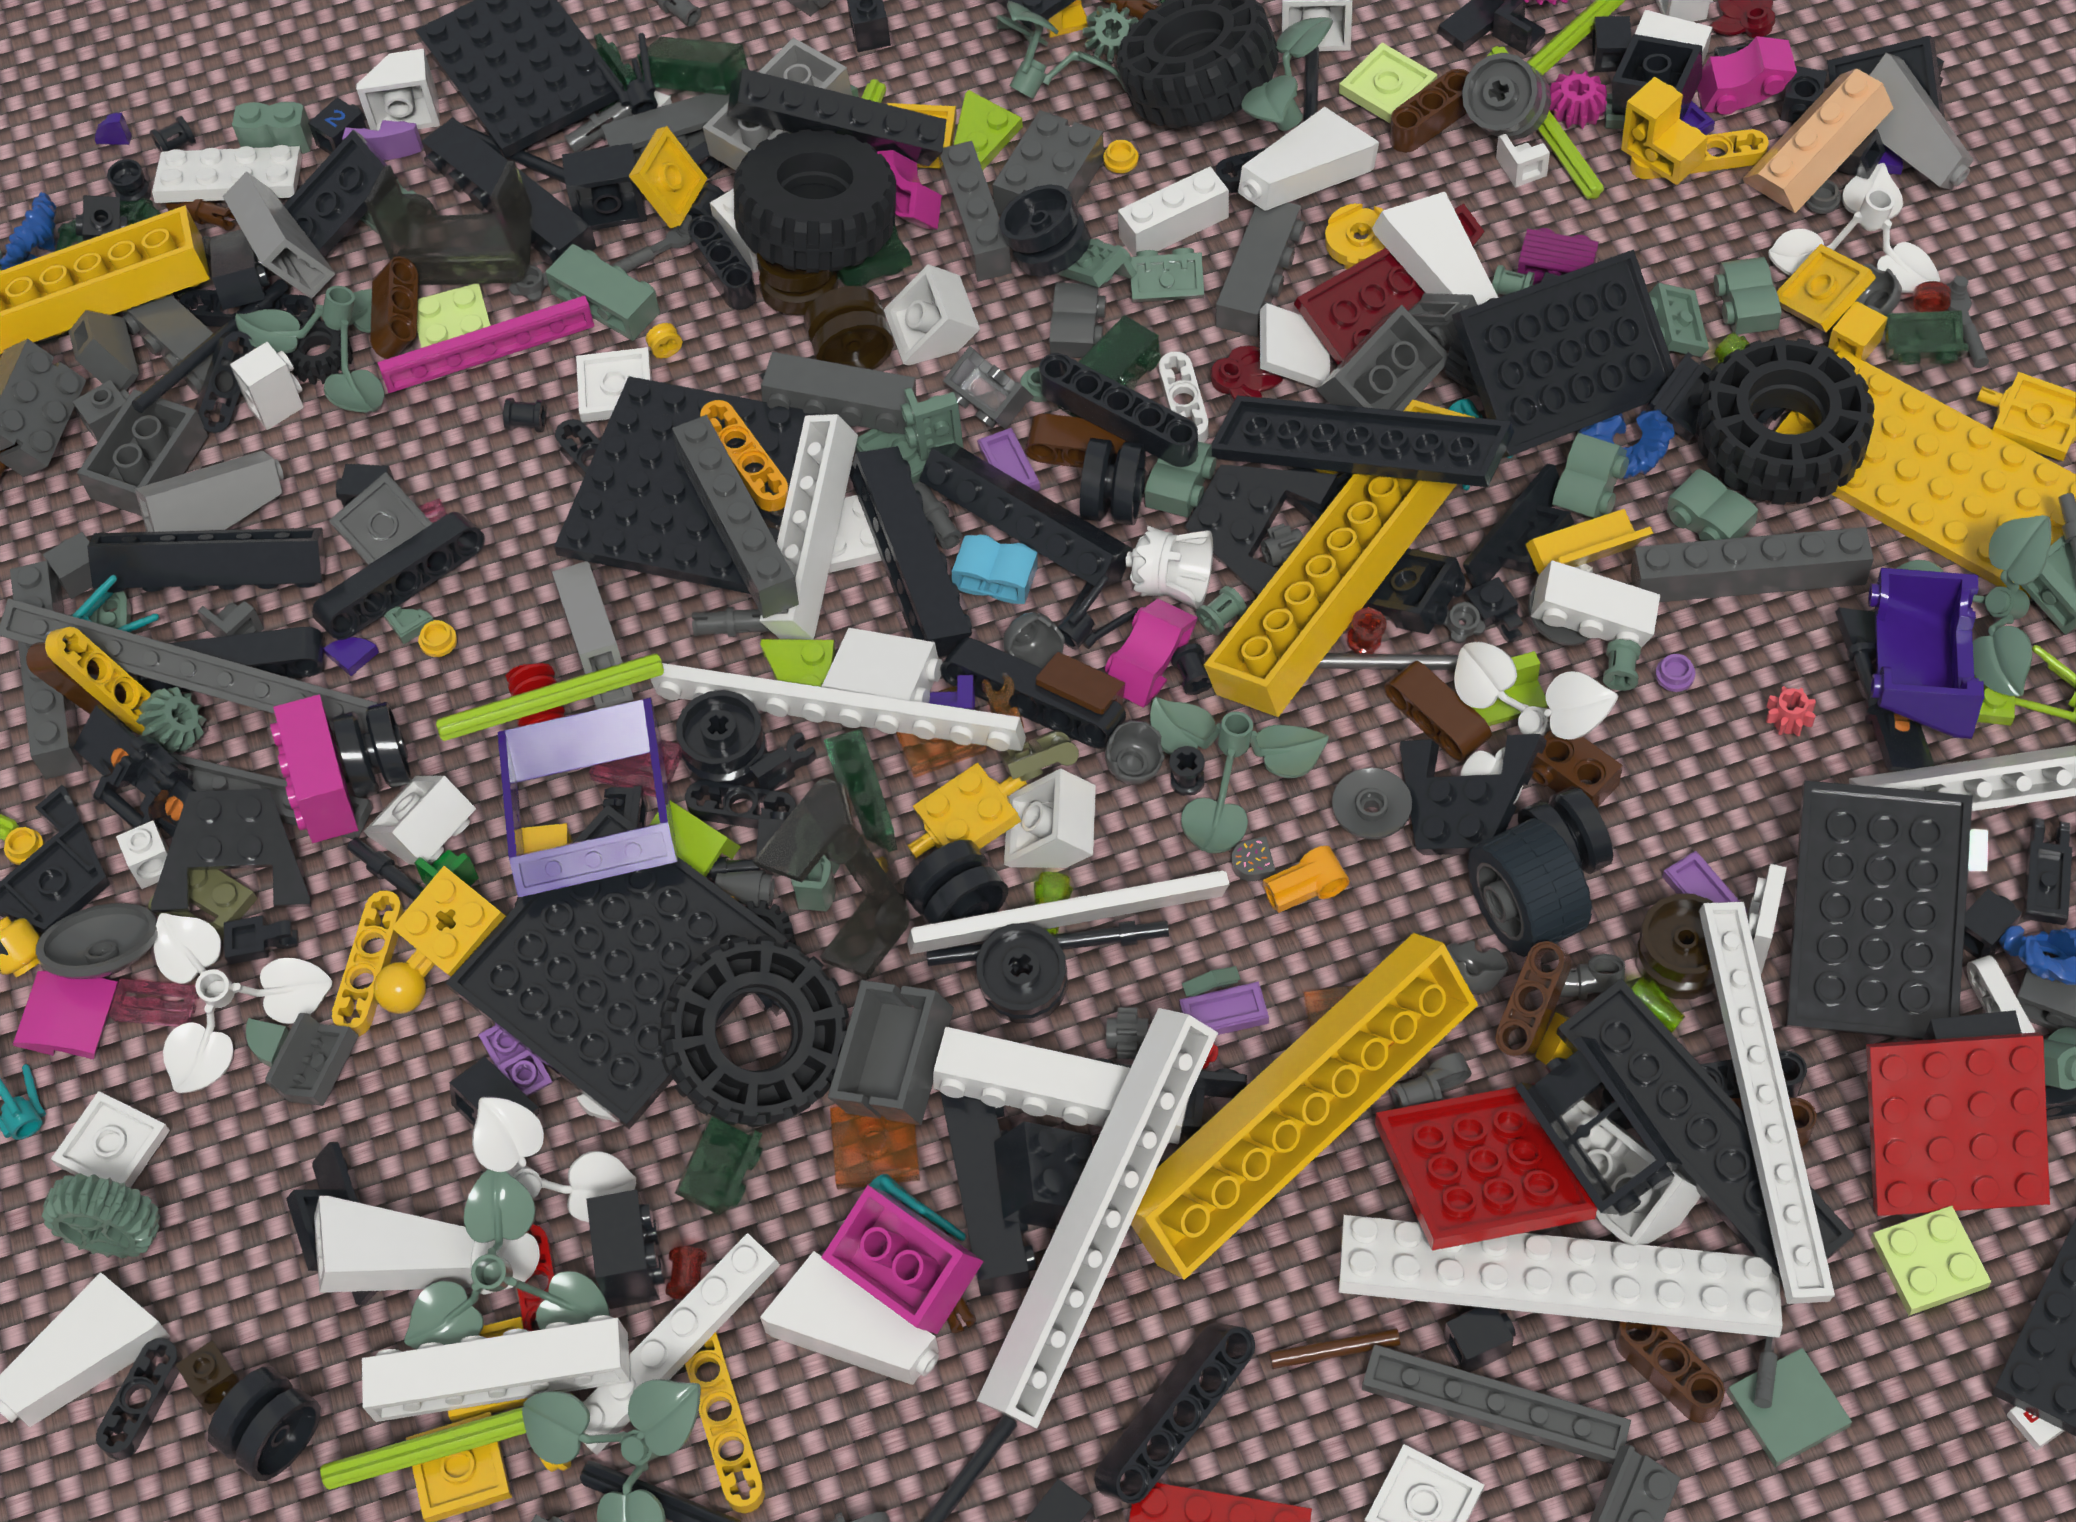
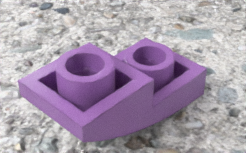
[342,120,423,161]
[478,1025,553,1097]

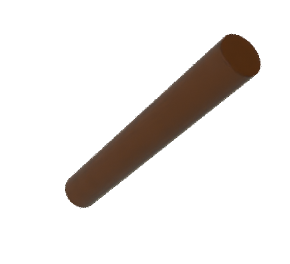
[1269,1328,1401,1369]

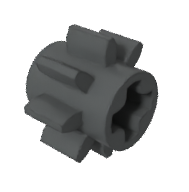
[1261,523,1304,569]
[1106,1007,1149,1059]

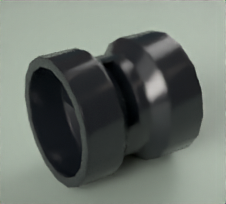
[107,159,151,208]

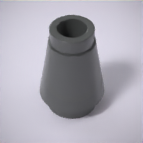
[715,870,775,908]

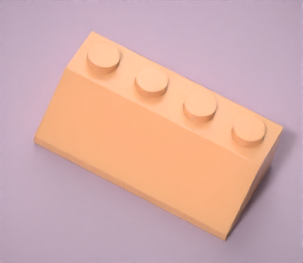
[1743,68,1894,213]

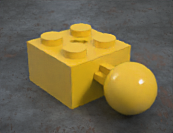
[374,866,506,1014]

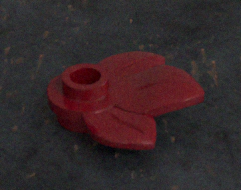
[1709,0,1776,38]
[1210,345,1283,401]

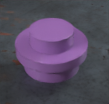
[1655,654,1696,692]

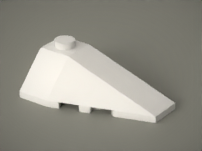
[1562,1099,1701,1246]

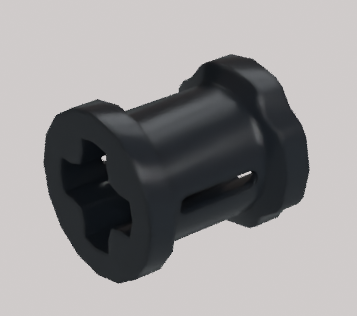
[150,116,196,154]
[687,183,725,220]
[503,398,547,432]
[1170,643,1212,695]
[1169,746,1205,796]

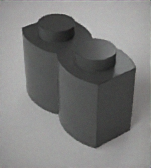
[1049,282,1106,358]

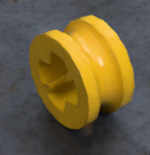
[645,323,683,359]

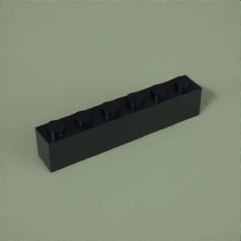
[727,68,947,166]
[422,117,597,265]
[919,443,1133,587]
[849,446,972,657]
[87,528,326,593]
[940,1092,1037,1297]

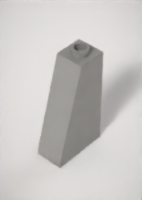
[1869,53,1974,190]
[223,171,335,299]
[135,451,284,532]
[552,561,634,709]

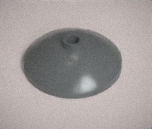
[36,903,158,979]

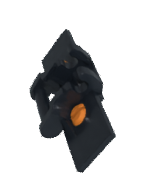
[1835,607,1935,771]
[73,705,196,838]

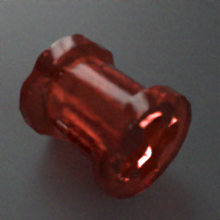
[1347,608,1387,654]
[665,1246,707,1300]

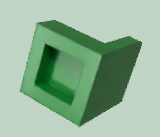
[414,849,479,886]

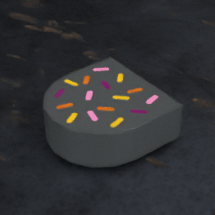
[1232,836,1276,881]

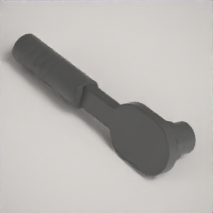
[611,214,692,273]
[1941,276,1989,368]
[1754,1336,1778,1408]

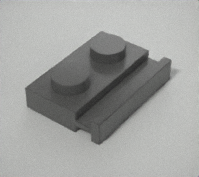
[1589,1445,1681,1522]

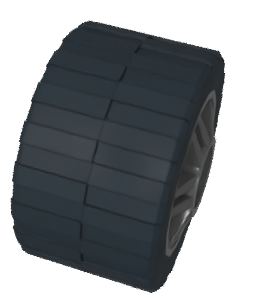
[1468,818,1592,957]

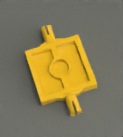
[1976,372,2076,461]
[907,762,1027,859]

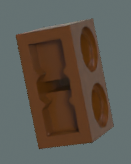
[1530,730,1623,808]

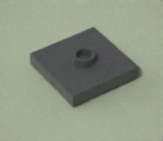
[329,472,433,565]

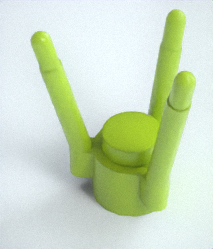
[2015,645,2076,724]

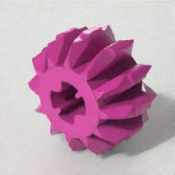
[1549,69,1607,130]

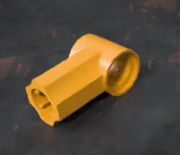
[1263,845,1350,913]

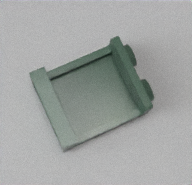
[2021,535,2076,635]

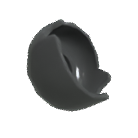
[1848,263,1902,316]
[1003,612,1065,669]
[1105,720,1165,785]
[1446,940,1509,995]

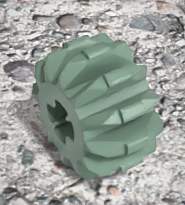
[1082,3,1139,64]
[136,686,207,753]

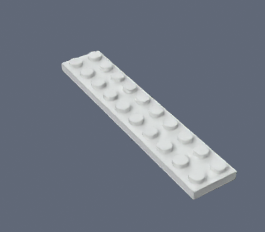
[1338,1215,1783,1338]

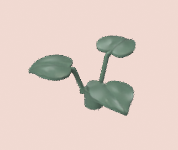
[996,1,1126,99]
[1241,17,1333,131]
[235,286,384,413]
[1896,515,2051,697]
[1150,697,1329,853]
[404,1169,610,1349]
[522,1379,701,1522]

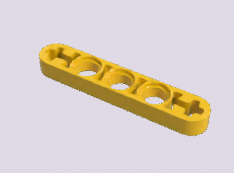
[685,1332,765,1513]

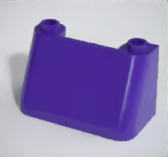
[1868,568,1984,739]

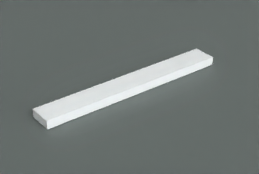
[907,870,1230,955]

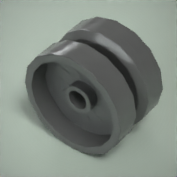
[1462,53,1551,140]

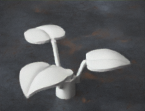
[1768,163,1940,293]
[1454,642,1618,804]
[154,913,332,1093]
[470,1097,636,1295]

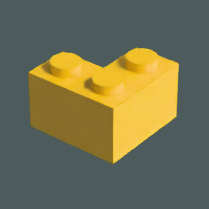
[1621,77,1708,185]

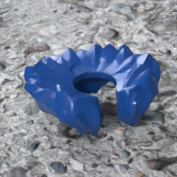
[0,192,56,270]
[1579,409,1675,479]
[1998,926,2076,985]

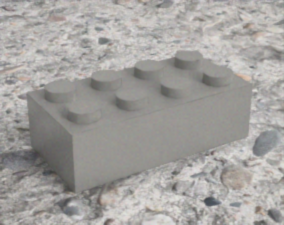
[702,37,852,170]

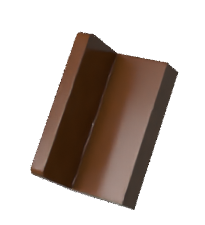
[1036,652,1125,715]

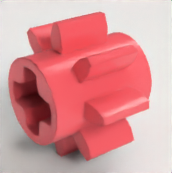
[1766,686,1816,737]

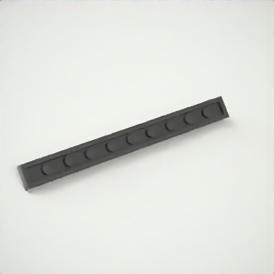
[0,598,379,732]

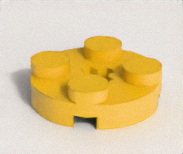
[1325,203,1386,270]

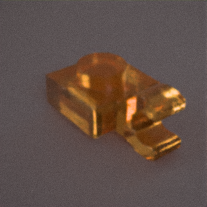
[982,673,1024,728]

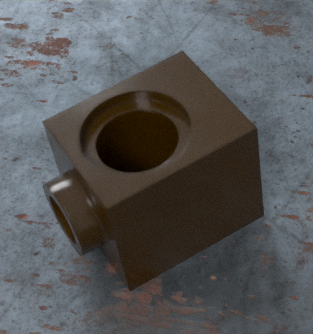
[175,1340,240,1415]

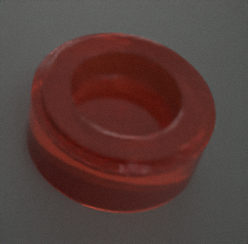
[1913,281,1951,315]

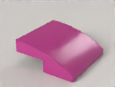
[13,971,118,1060]

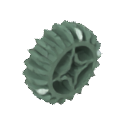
[42,1173,161,1259]

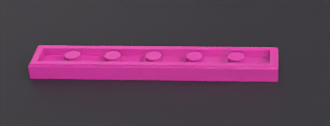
[378,295,595,393]

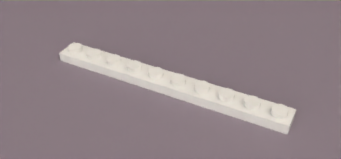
[650,663,1026,751]
[1699,902,1835,1304]

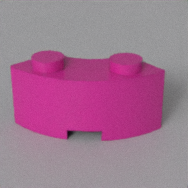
[1697,36,1797,115]
[877,150,942,230]
[1105,599,1198,708]

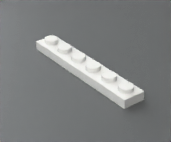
[583,1233,780,1455]

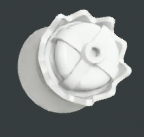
[1126,525,1213,609]

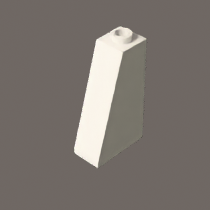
[1238,107,1379,211]
[1372,192,1498,305]
[314,1196,474,1293]
[760,1251,939,1385]
[0,1272,171,1427]

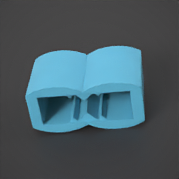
[952,535,1038,604]

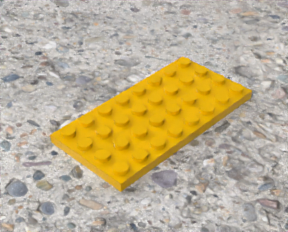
[1775,349,2076,600]

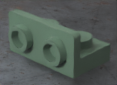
[1056,238,1137,288]
[1130,248,1204,302]
[1649,283,1709,357]
[900,388,964,461]

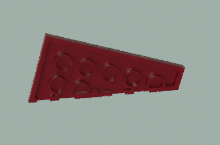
[1294,204,1485,365]

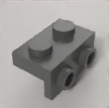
[265,1013,359,1106]

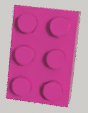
[270,694,359,844]
[821,1185,984,1334]

